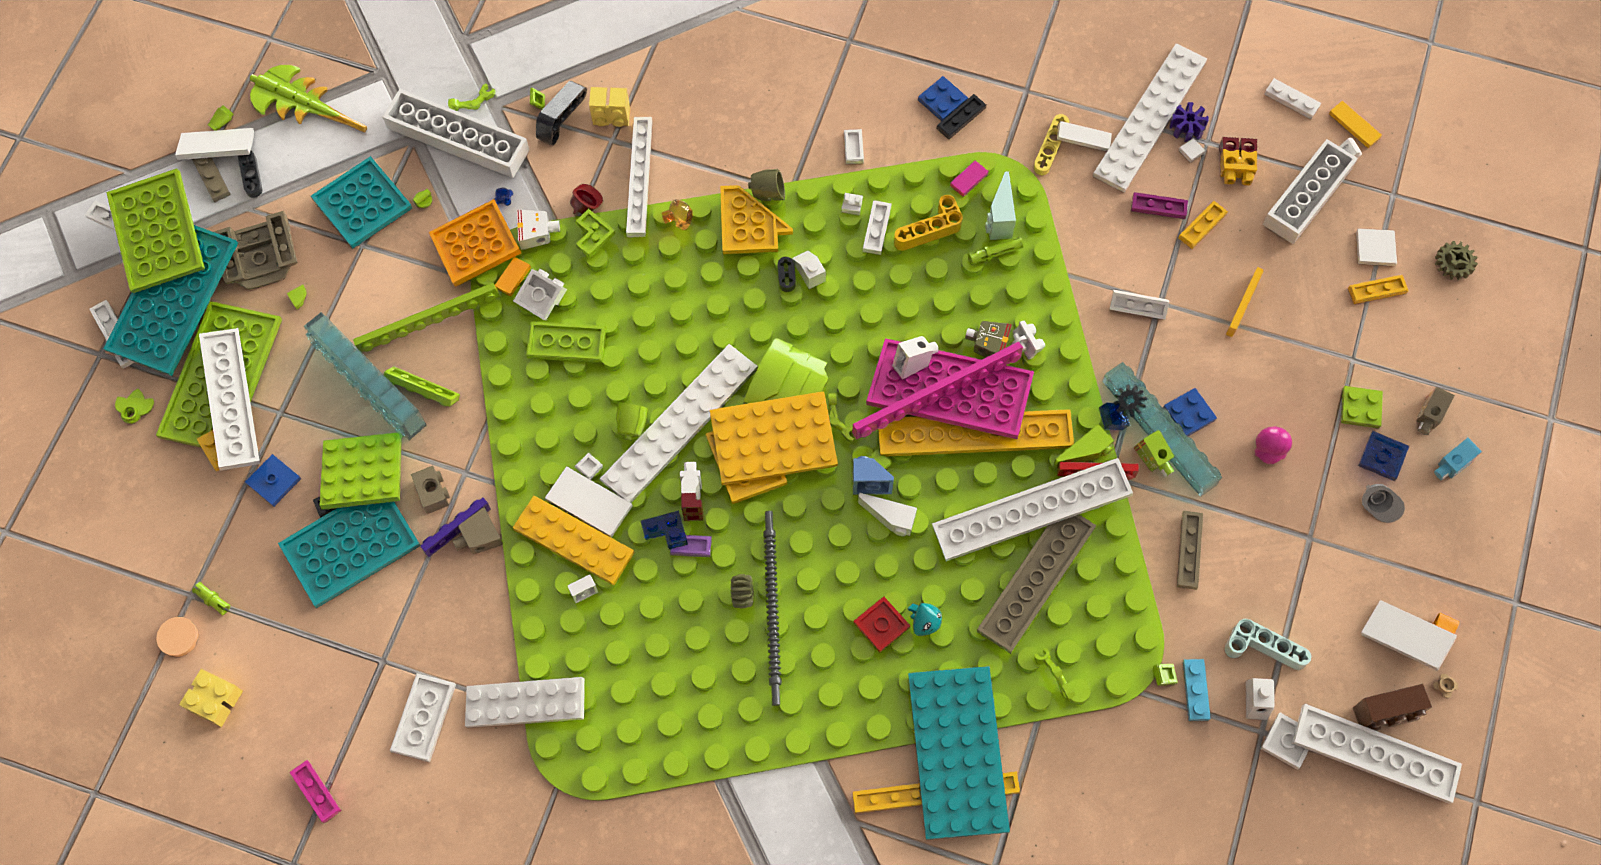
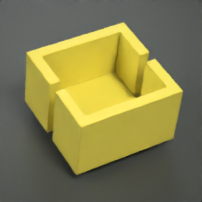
[589,87,630,127]
[179,669,243,727]

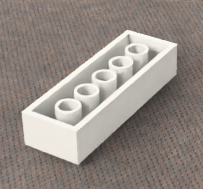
[1262,139,1358,244]

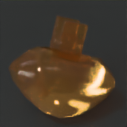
[662,199,693,230]

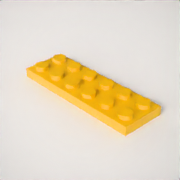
[513,496,635,585]

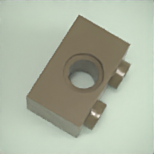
[411,466,450,514]

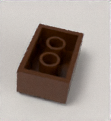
[1353,684,1432,731]

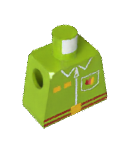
[1133,430,1174,477]

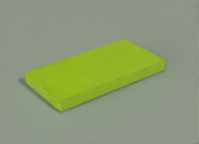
[526,322,606,363]

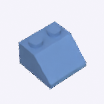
[852,456,894,494]

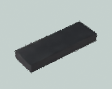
[936,94,987,139]

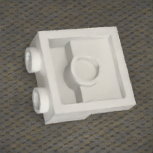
[513,269,567,320]

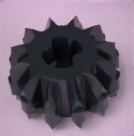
[1113,385,1147,418]

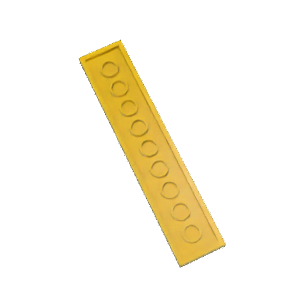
[878,410,1074,457]

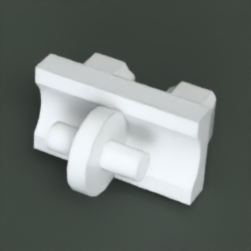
[1012,321,1045,360]

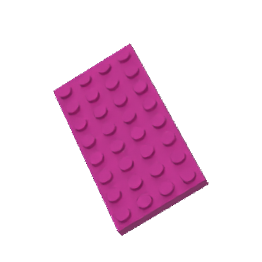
[866,338,1034,439]

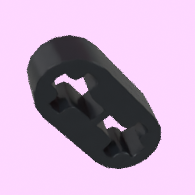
[777,257,796,292]

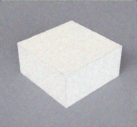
[568,575,598,603]

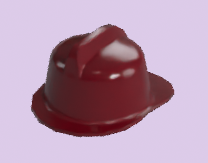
[570,184,603,214]

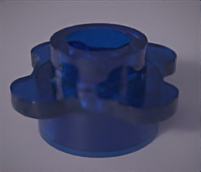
[494,187,513,206]

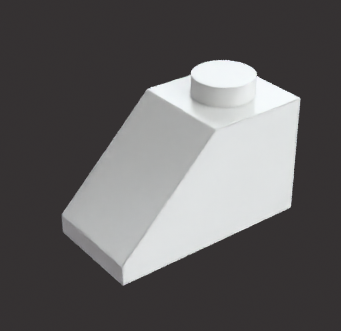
[792,251,826,289]

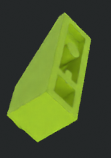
[1053,424,1114,469]

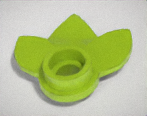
[115,389,154,424]

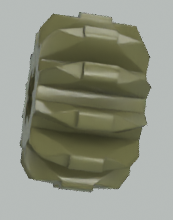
[731,574,754,609]

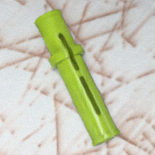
[968,237,1023,265]

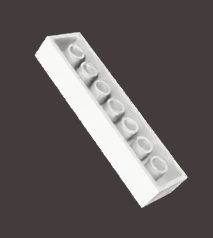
[382,89,530,178]

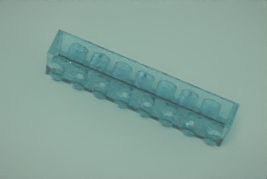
[304,312,427,440]

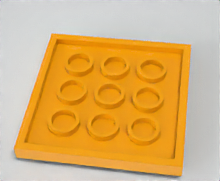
[429,199,521,287]

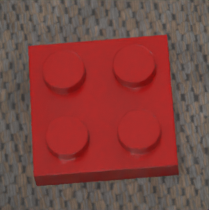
[853,596,910,653]

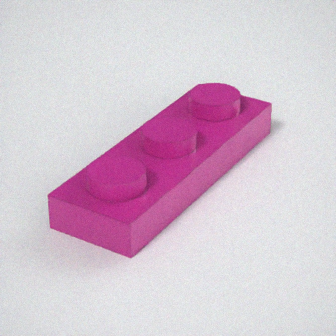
[290,760,342,823]

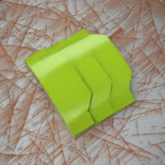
[744,338,829,404]

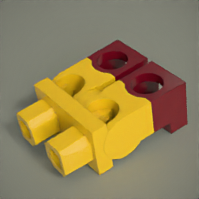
[1219,137,1257,186]

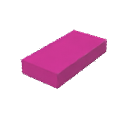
[950,160,989,197]

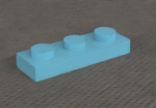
[1183,659,1211,721]

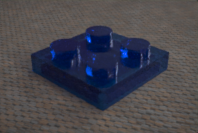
[1358,431,1409,481]

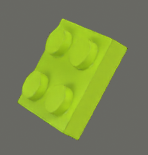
[1341,386,1383,429]

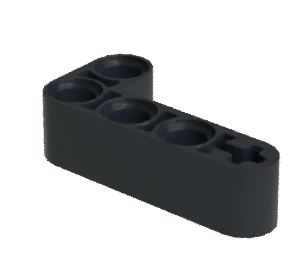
[536,81,587,145]

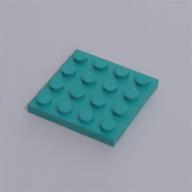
[311,156,413,249]

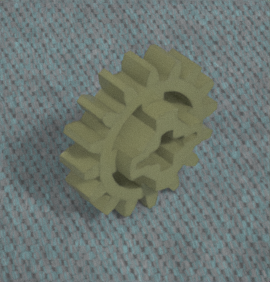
[1435,241,1478,280]

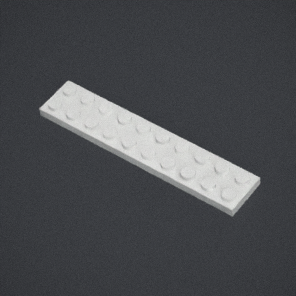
[1093,43,1207,193]
[600,344,758,503]
[932,458,1133,561]

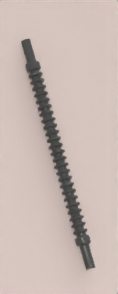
[763,511,782,706]

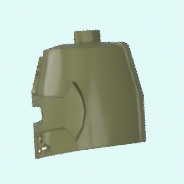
[748,169,785,201]

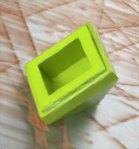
[529,88,545,110]

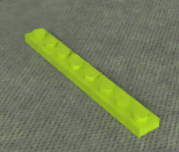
[353,283,500,353]

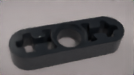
[238,150,263,198]

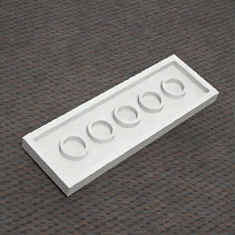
[465,677,585,728]

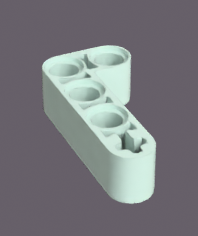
[1224,619,1311,670]

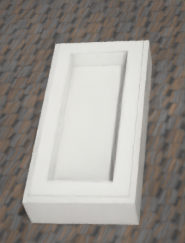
[844,129,864,164]

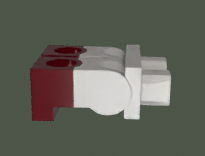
[680,462,704,521]

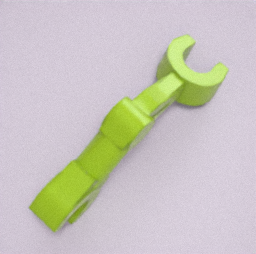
[448,83,495,111]
[828,393,854,443]
[1034,648,1075,699]

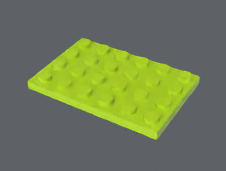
[106,168,205,293]

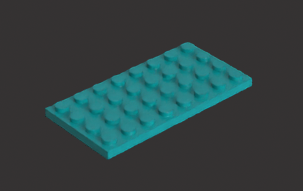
[103,225,238,376]
[908,666,1010,840]

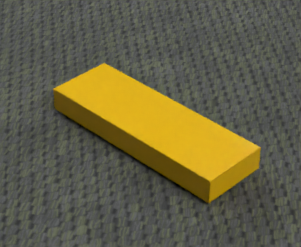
[1329,101,1382,148]
[1178,201,1228,249]
[1348,275,1409,304]

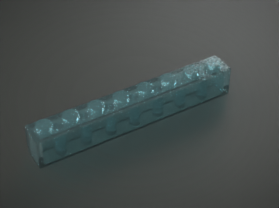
[1102,362,1222,497]

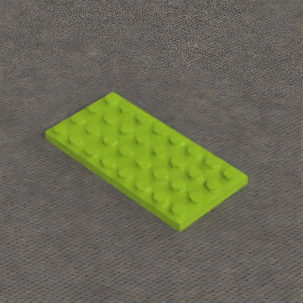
[156,301,282,448]

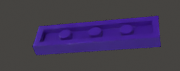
[420,497,491,558]

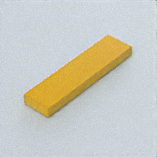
[1226,267,1263,337]

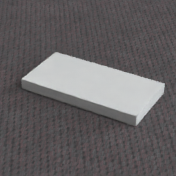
[175,128,254,160]
[545,466,633,538]
[1361,600,1457,671]
[390,673,456,763]

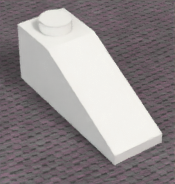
[858,493,917,536]

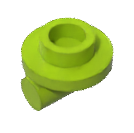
[412,189,432,208]

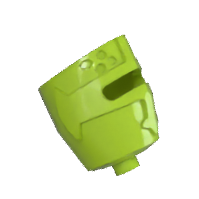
[616,403,648,440]

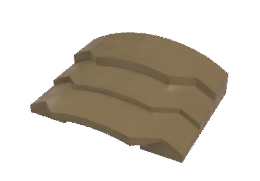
[214,211,298,290]

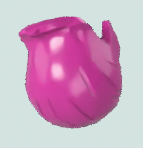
[1255,426,1292,464]

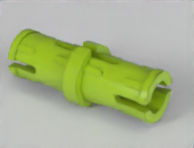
[192,582,231,615]

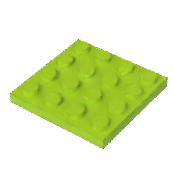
[320,432,402,510]

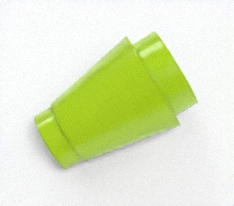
[207,105,234,131]

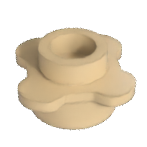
[1433,674,1458,698]

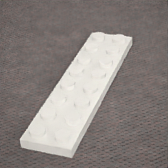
[199,328,260,471]
[1292,704,1462,804]

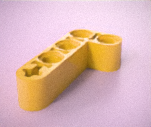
[894,195,963,251]

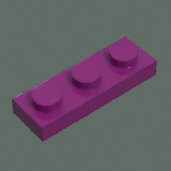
[1131,192,1188,219]

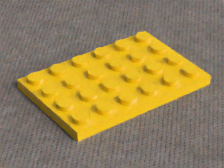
[710,391,838,485]

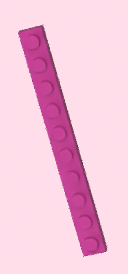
[852,342,1023,440]

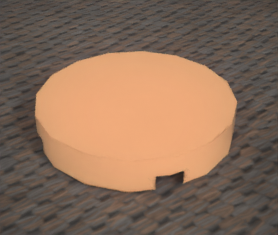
[156,617,199,657]

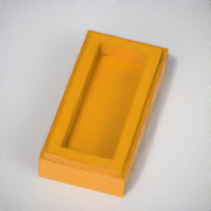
[495,257,531,296]

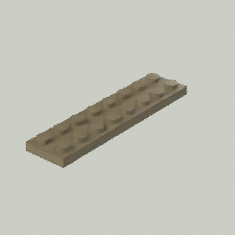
[976,515,1096,654]

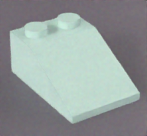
[985,172,1016,240]

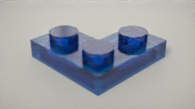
[641,510,688,550]

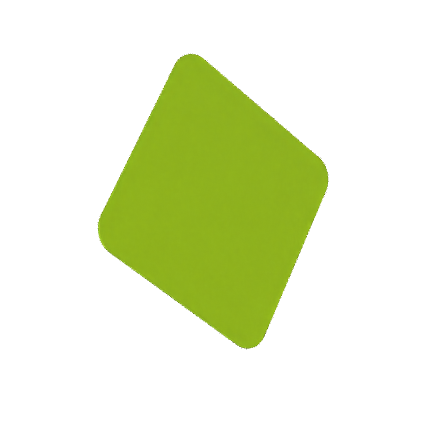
[471,152,1164,801]

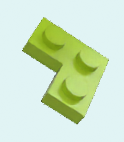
[576,209,615,258]

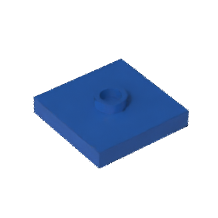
[245,454,301,507]

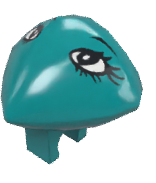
[908,603,942,636]

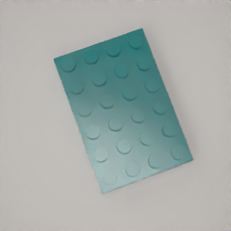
[278,502,421,609]

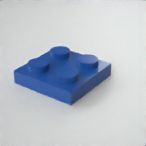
[918,76,968,121]
[1163,388,1217,438]

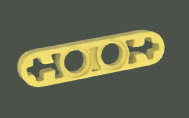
[1034,114,1069,175]

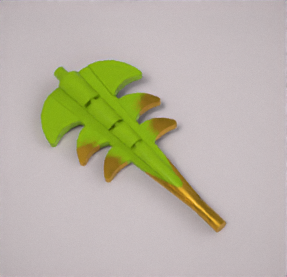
[249,65,367,133]

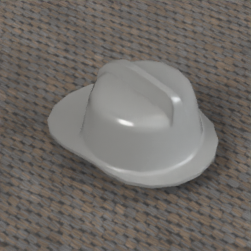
[1362,484,1405,523]

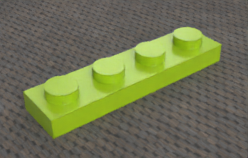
[383,366,460,407]

